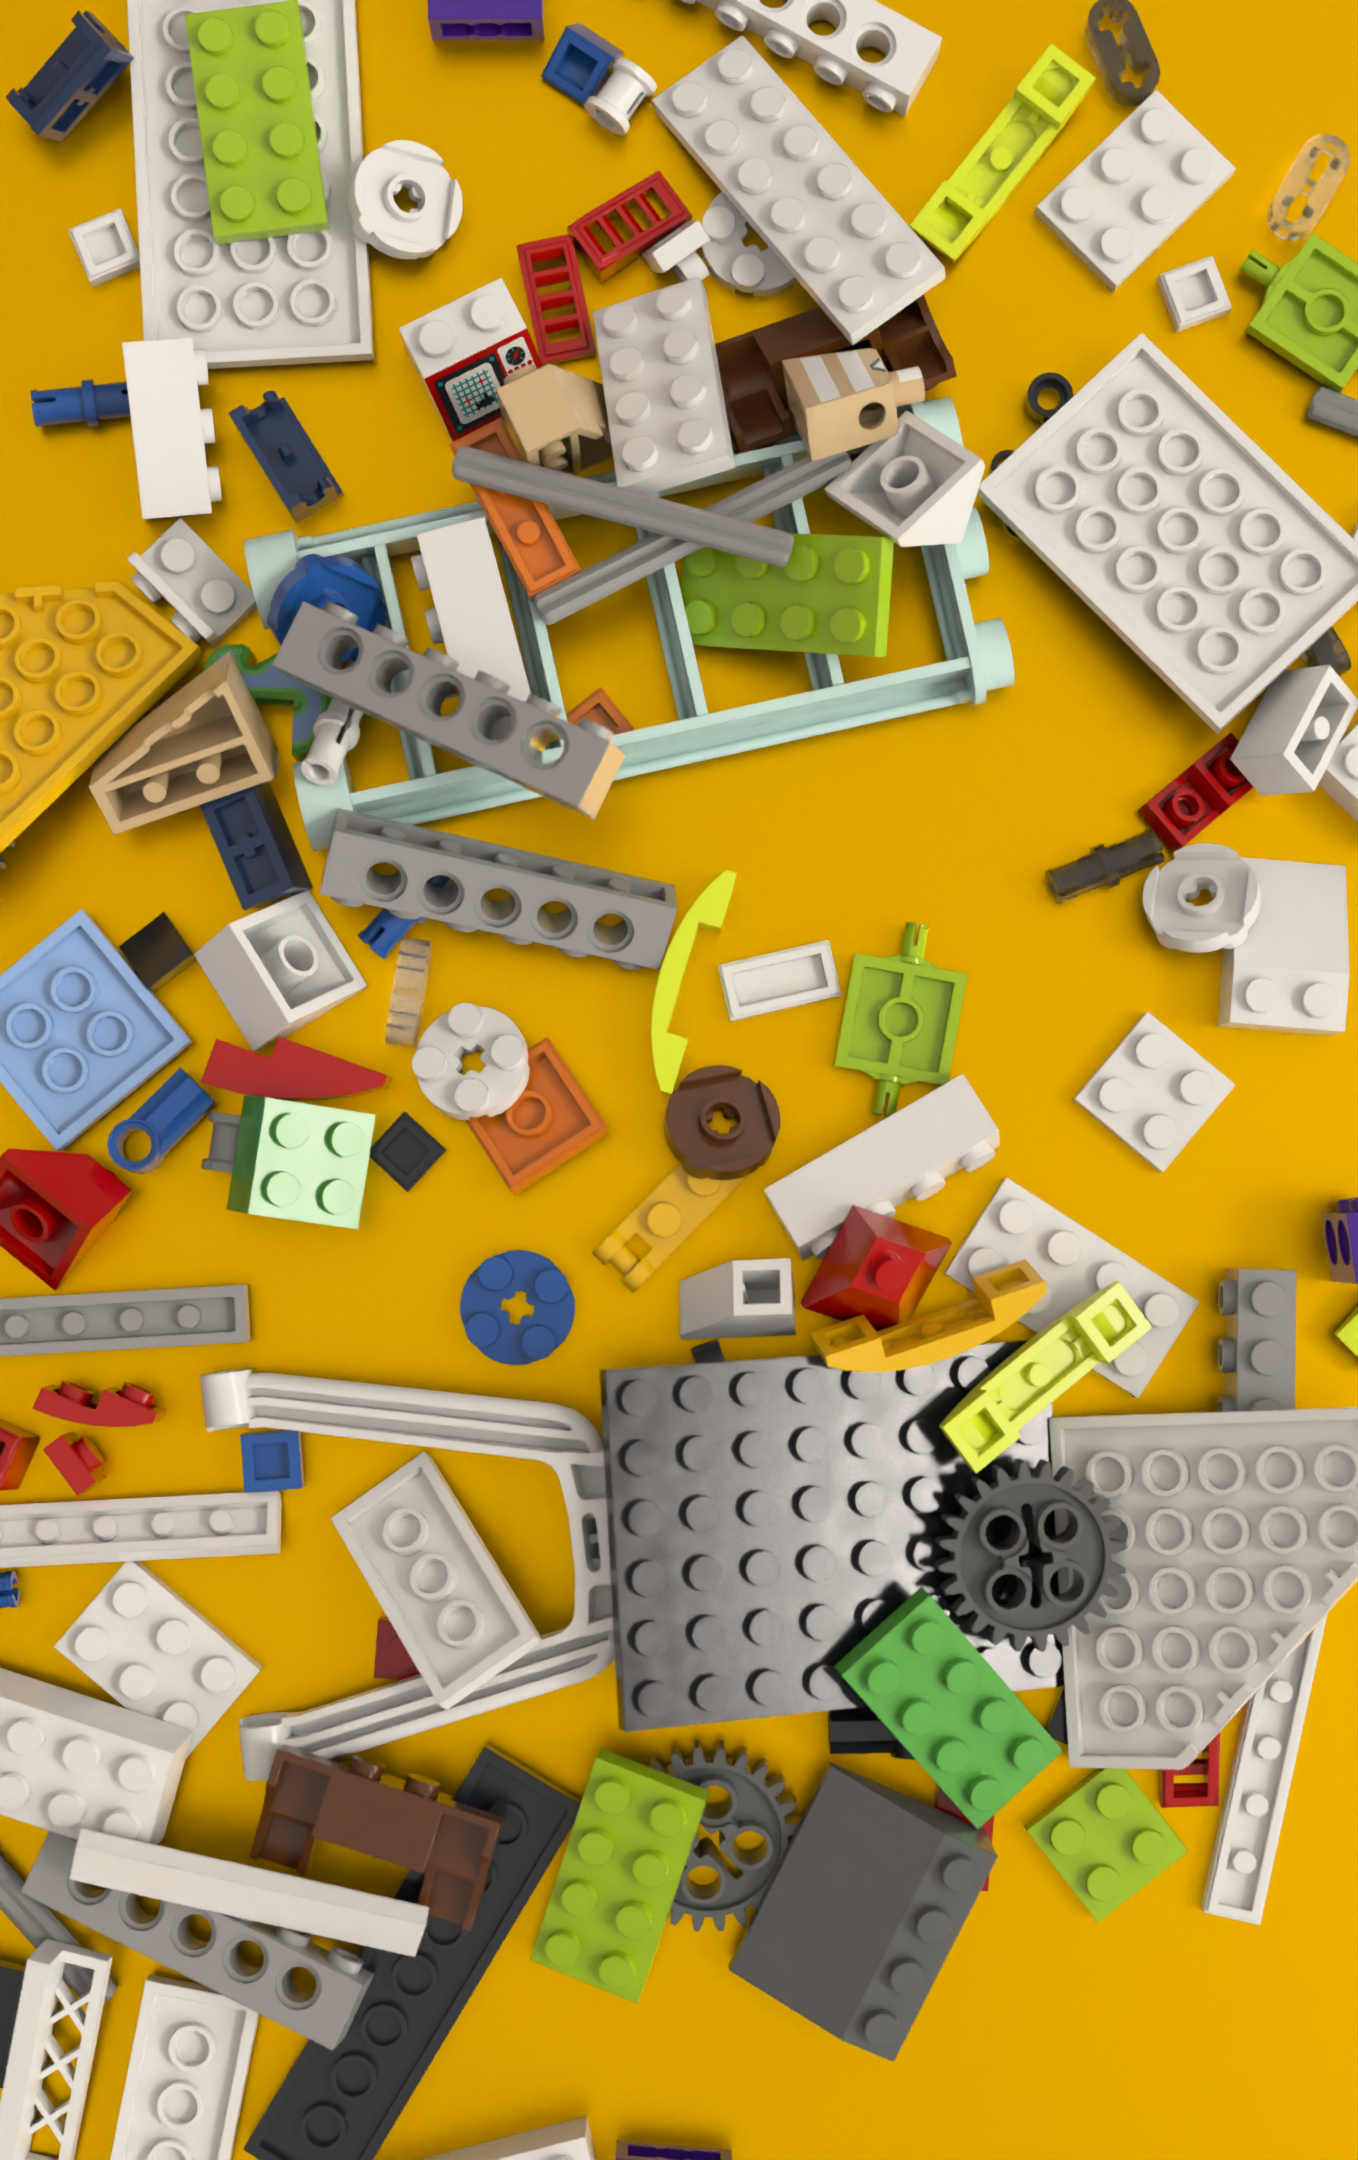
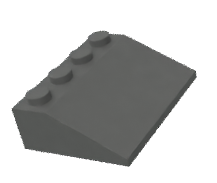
[728,1762,998,2062]

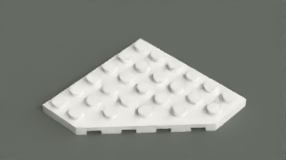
[1049,1407,1358,1770]

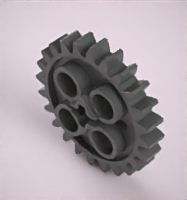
[934,1459,1127,1652]
[650,1740,801,1932]

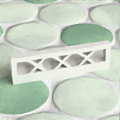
[0,1939,113,2160]

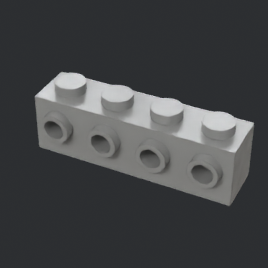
[1217,1268,1297,1412]

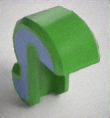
[204,644,332,762]

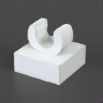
[641,220,711,282]

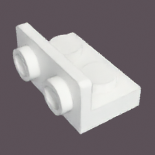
[126,518,257,649]

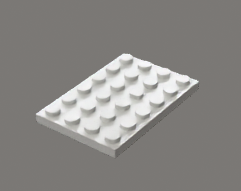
[977,333,1358,734]

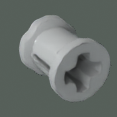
[201,1112,241,1173]

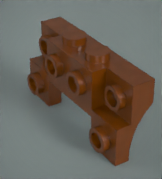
[715,294,957,454]
[249,1745,505,1931]

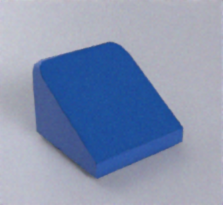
[540,23,624,105]

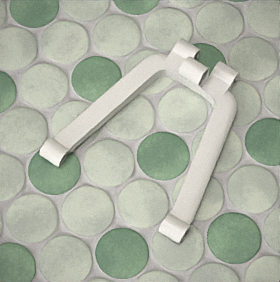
[200,1369,615,1781]

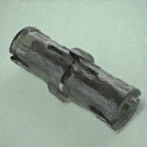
[1045,828,1165,905]

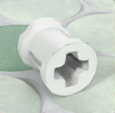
[584,57,658,136]

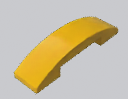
[809,1259,1047,1372]

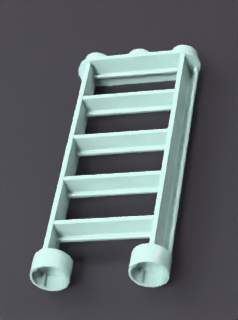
[244,396,1015,852]

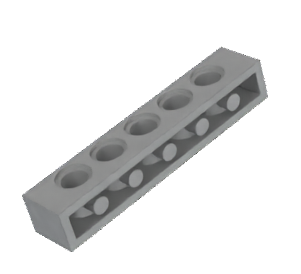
[272,601,625,820]
[320,808,677,970]
[20,1831,374,2051]

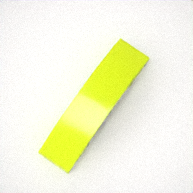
[909,43,1096,263]
[651,870,737,1096]
[939,1281,1152,1473]

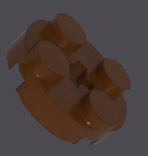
[663,1065,780,1180]

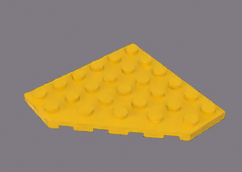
[0,580,203,853]

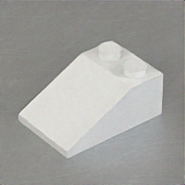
[1218,857,1350,1036]

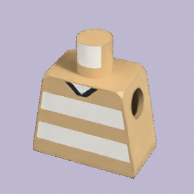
[782,348,925,461]

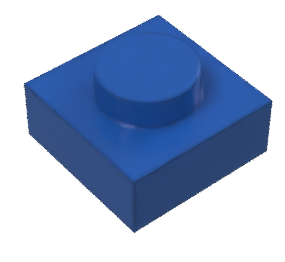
[240,1430,305,1493]

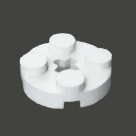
[348,140,463,260]
[701,192,797,297]
[1142,843,1261,953]
[412,1002,530,1120]

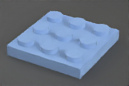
[0,909,193,1151]

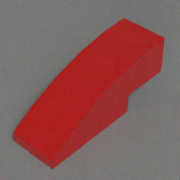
[201,1036,392,1101]

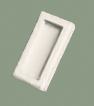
[717,940,842,1022]

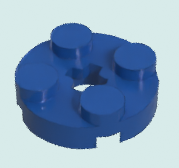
[267,554,387,663]
[460,1250,575,1365]

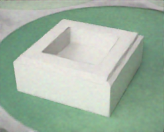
[68,208,140,287]
[1157,255,1232,332]

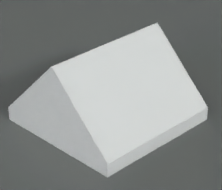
[824,410,985,547]

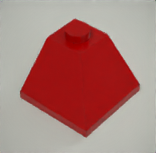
[0,1148,132,1291]
[800,1205,952,1332]

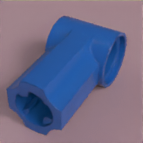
[107,1067,217,1174]

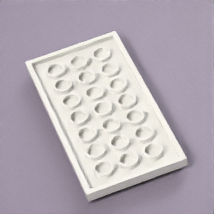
[127,0,374,369]

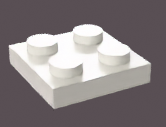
[1072,1011,1236,1173]

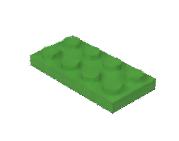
[834,1587,1063,1830]

